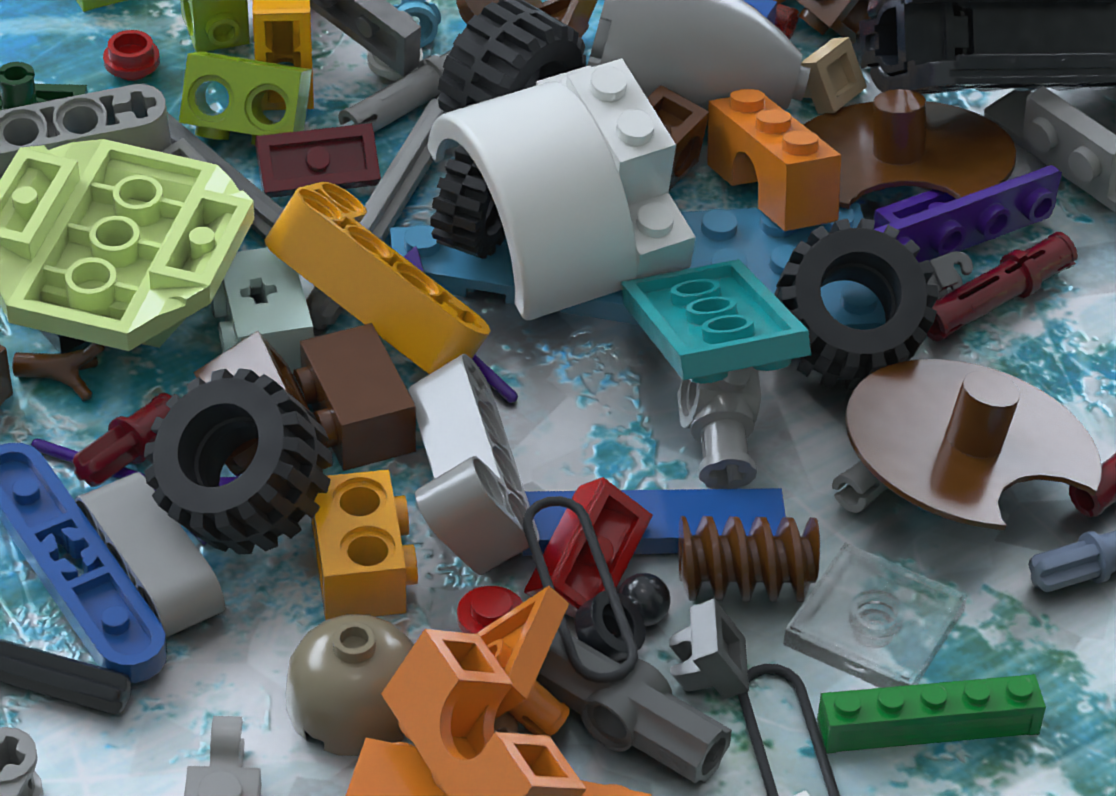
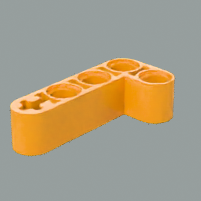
[264,182,491,374]

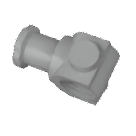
[677,367,761,489]

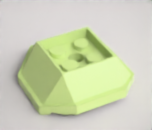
[0,139,254,351]

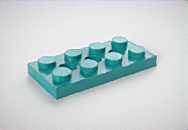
[621,259,811,384]

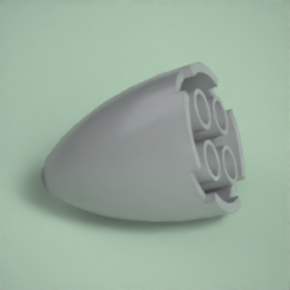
[587,0,810,126]

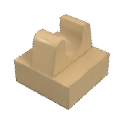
[801,37,867,114]

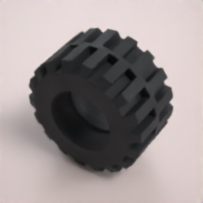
[438,0,586,114]
[774,218,938,390]
[144,368,333,555]

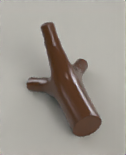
[12,343,105,401]

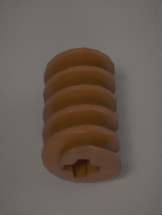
[678,516,820,602]

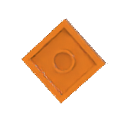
[476,586,570,737]

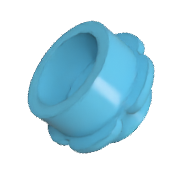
[393,0,441,48]

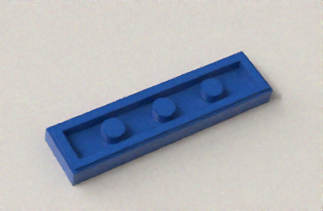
[522,488,786,556]

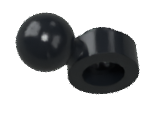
[575,573,671,663]

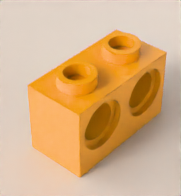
[311,470,418,620]

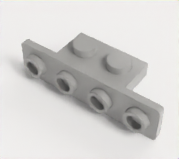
[983,86,1116,213]

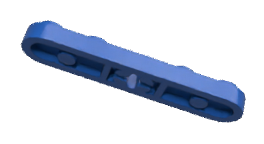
[0,443,168,683]

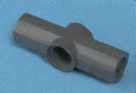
[536,631,732,783]

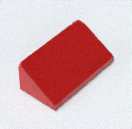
[524,477,653,618]

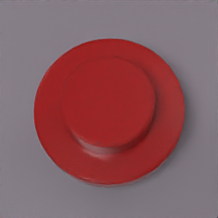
[103,30,160,81]
[457,586,523,634]

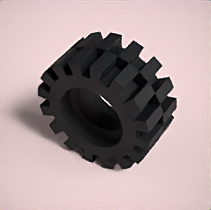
[430,145,505,259]

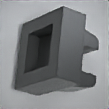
[669,598,749,700]

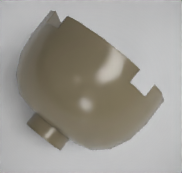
[285,614,414,756]

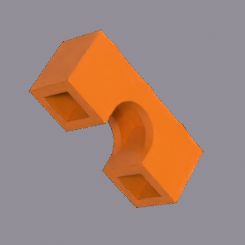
[707,89,841,231]
[381,629,586,796]

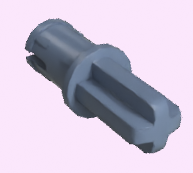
[1028,530,1116,592]

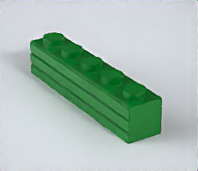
[817,674,1046,754]

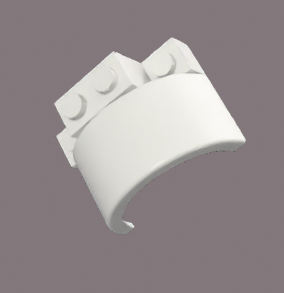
[428,58,696,320]

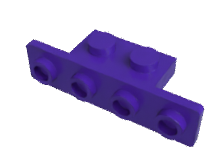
[874,165,1062,263]

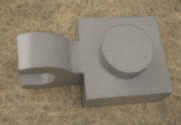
[184,716,262,796]

